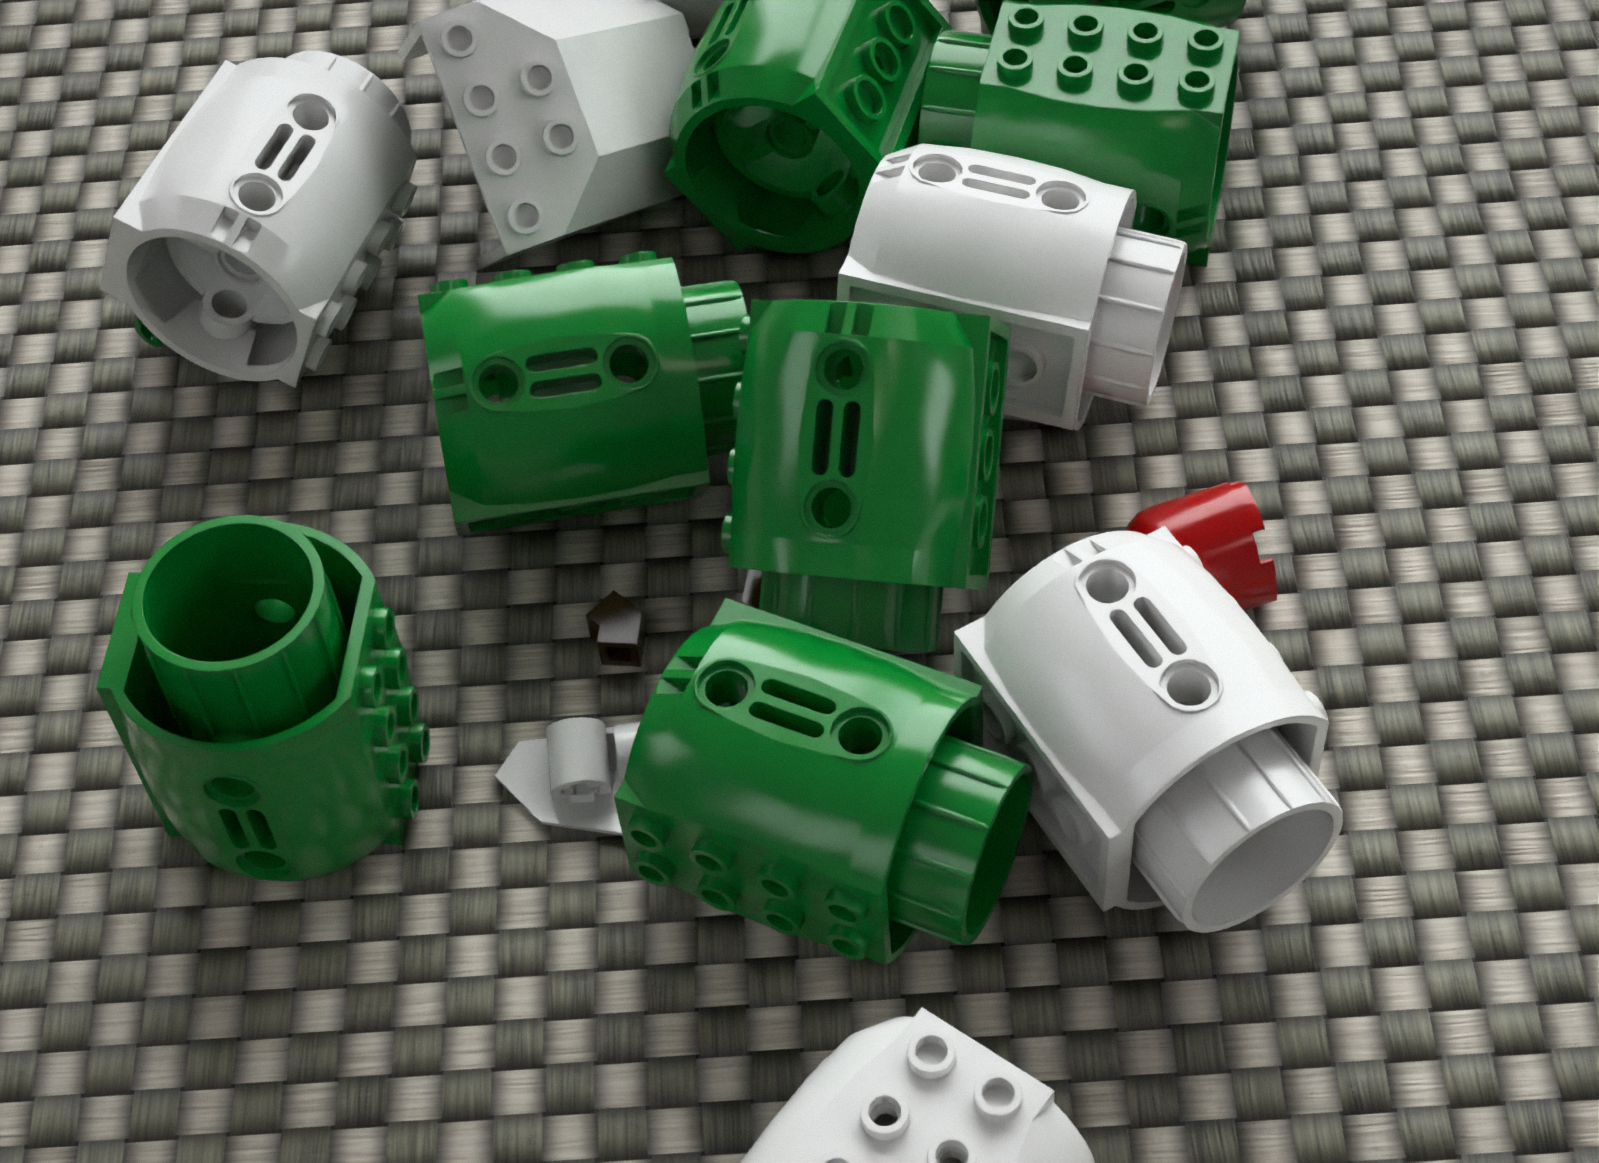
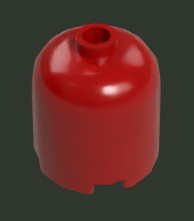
[1126,481,1278,610]

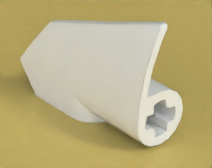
[495,717,640,836]

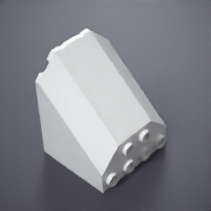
[397,0,696,269]

